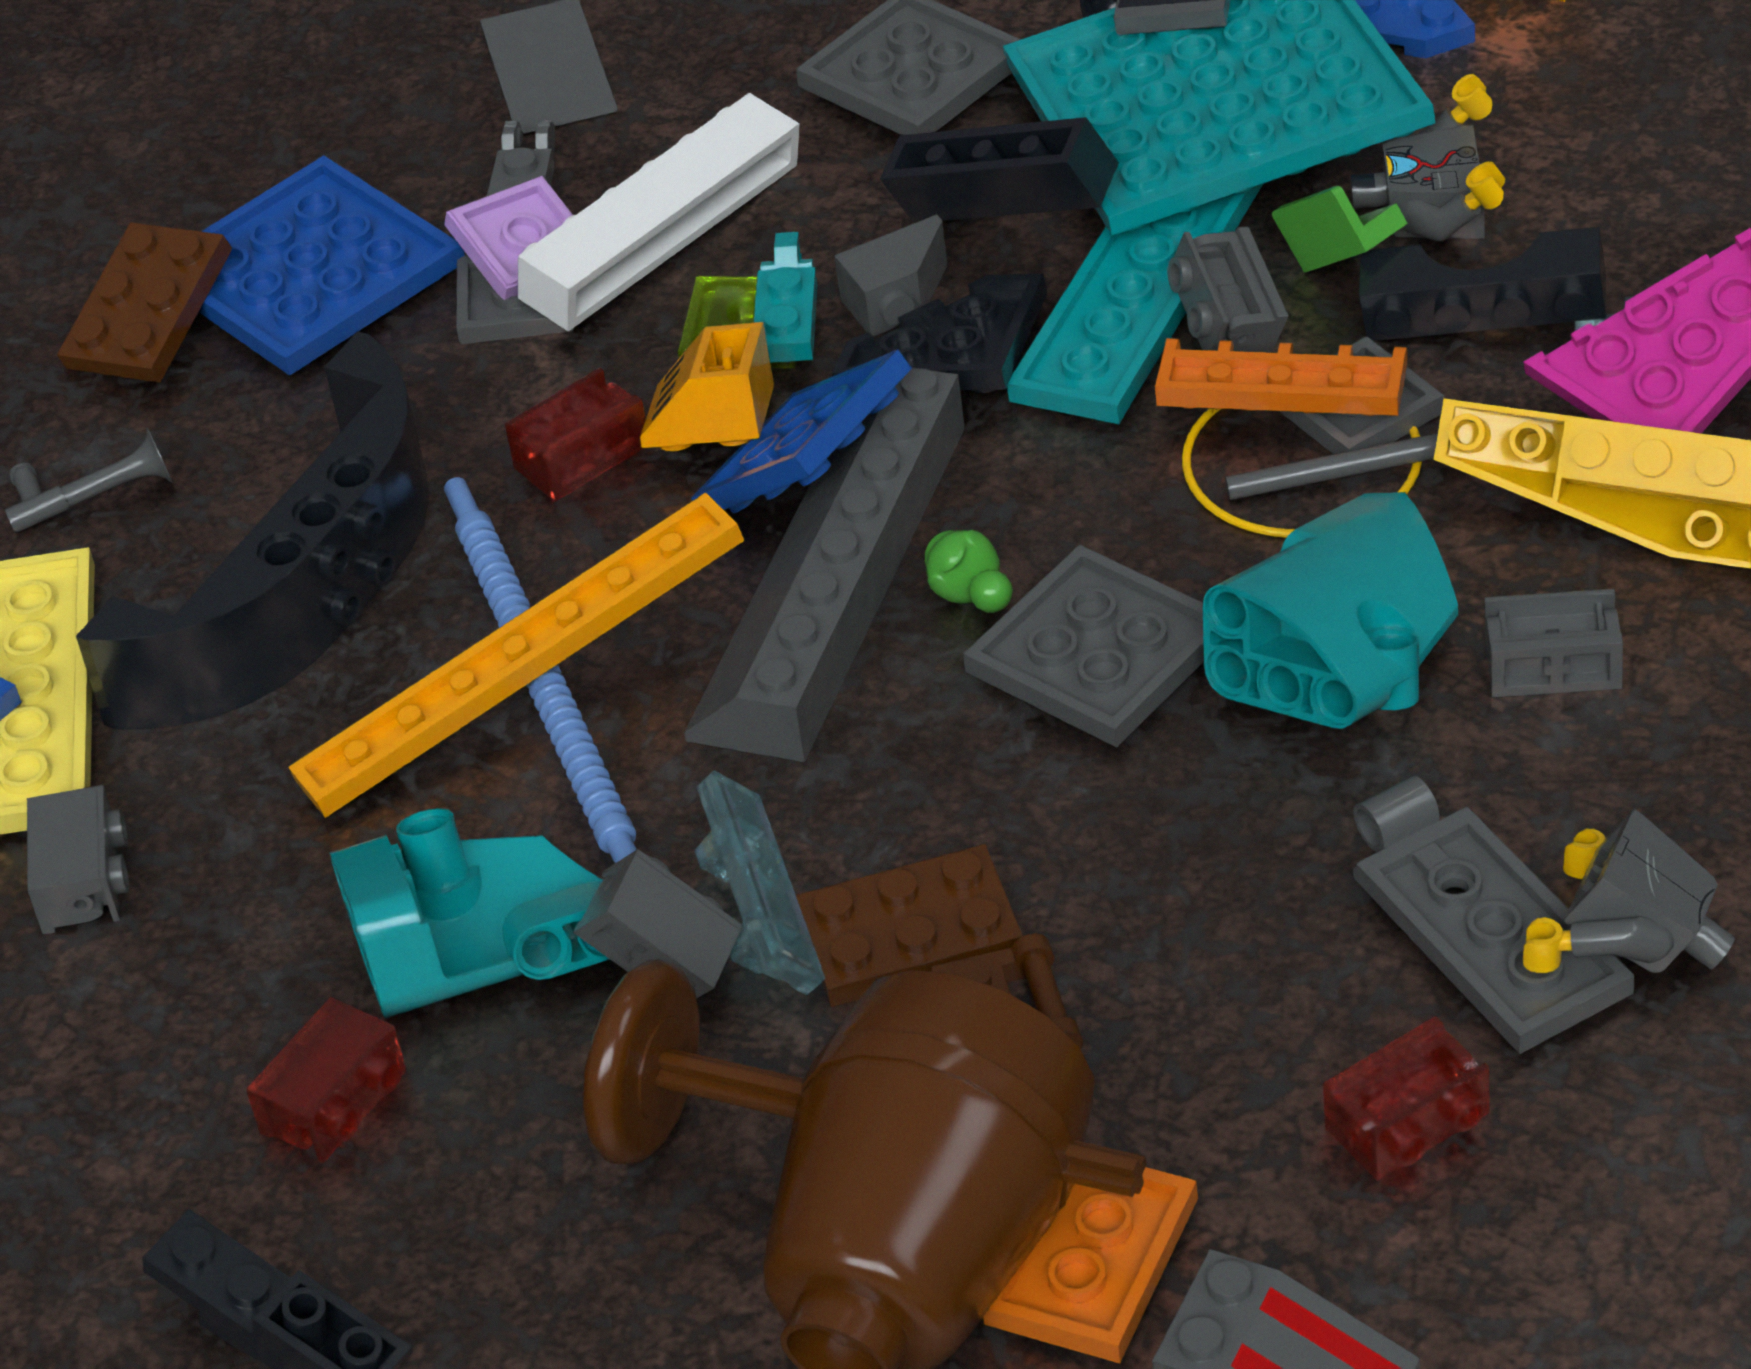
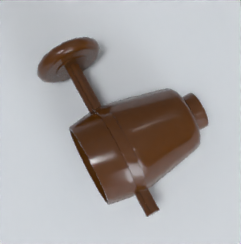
[583,960,1147,1369]

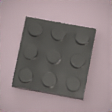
[796,0,1021,135]
[963,544,1204,747]

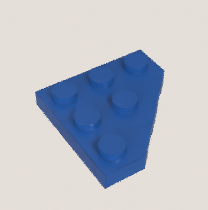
[1355,0,1475,59]

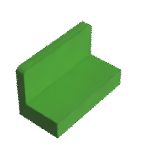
[1272,185,1408,273]

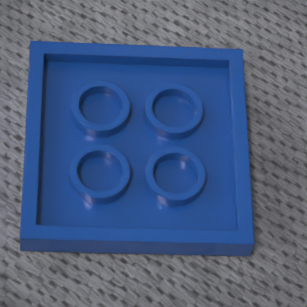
[691,349,912,513]

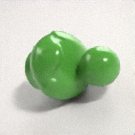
[925,529,1013,613]

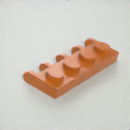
[1155,338,1408,416]

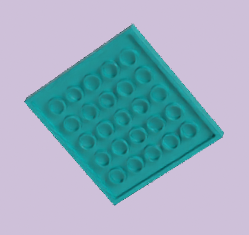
[1003,0,1436,236]

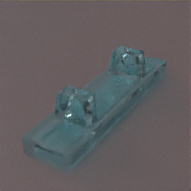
[695,770,826,995]

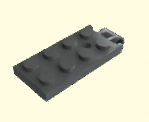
[1353,776,1634,1054]

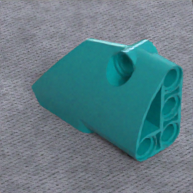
[1203,492,1458,729]
[329,808,609,1019]

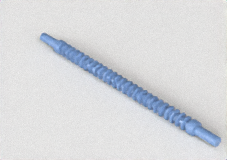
[444,477,637,863]

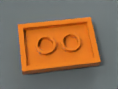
[983,1167,1198,1364]

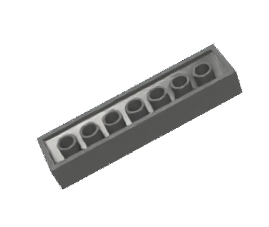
[684,368,965,762]

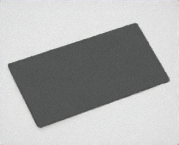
[480,0,618,134]

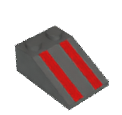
[1152,1249,1420,1369]

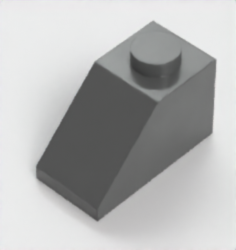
[834,214,947,337]

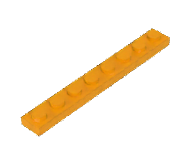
[288,492,744,818]

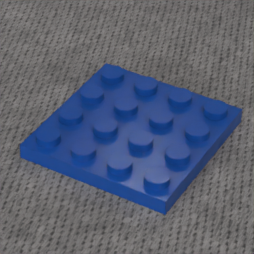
[199,155,465,376]

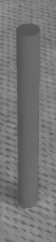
[1225,433,1438,500]

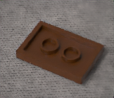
[57,222,232,383]
[794,844,1023,1007]

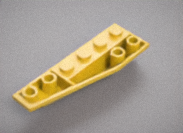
[1434,399,1751,569]

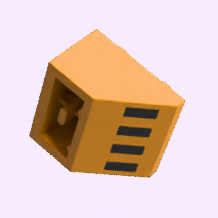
[640,322,774,451]

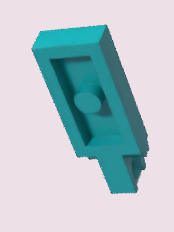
[754,232,818,363]

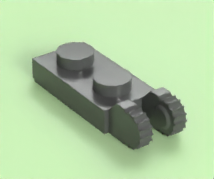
[486,120,556,197]

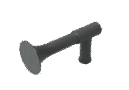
[5,427,173,533]

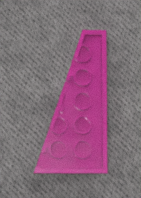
[1523,228,1751,433]

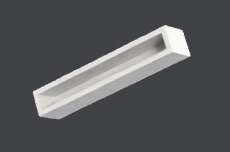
[518,93,800,332]

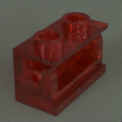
[505,367,646,502]
[246,997,406,1164]
[1323,1016,1490,1181]

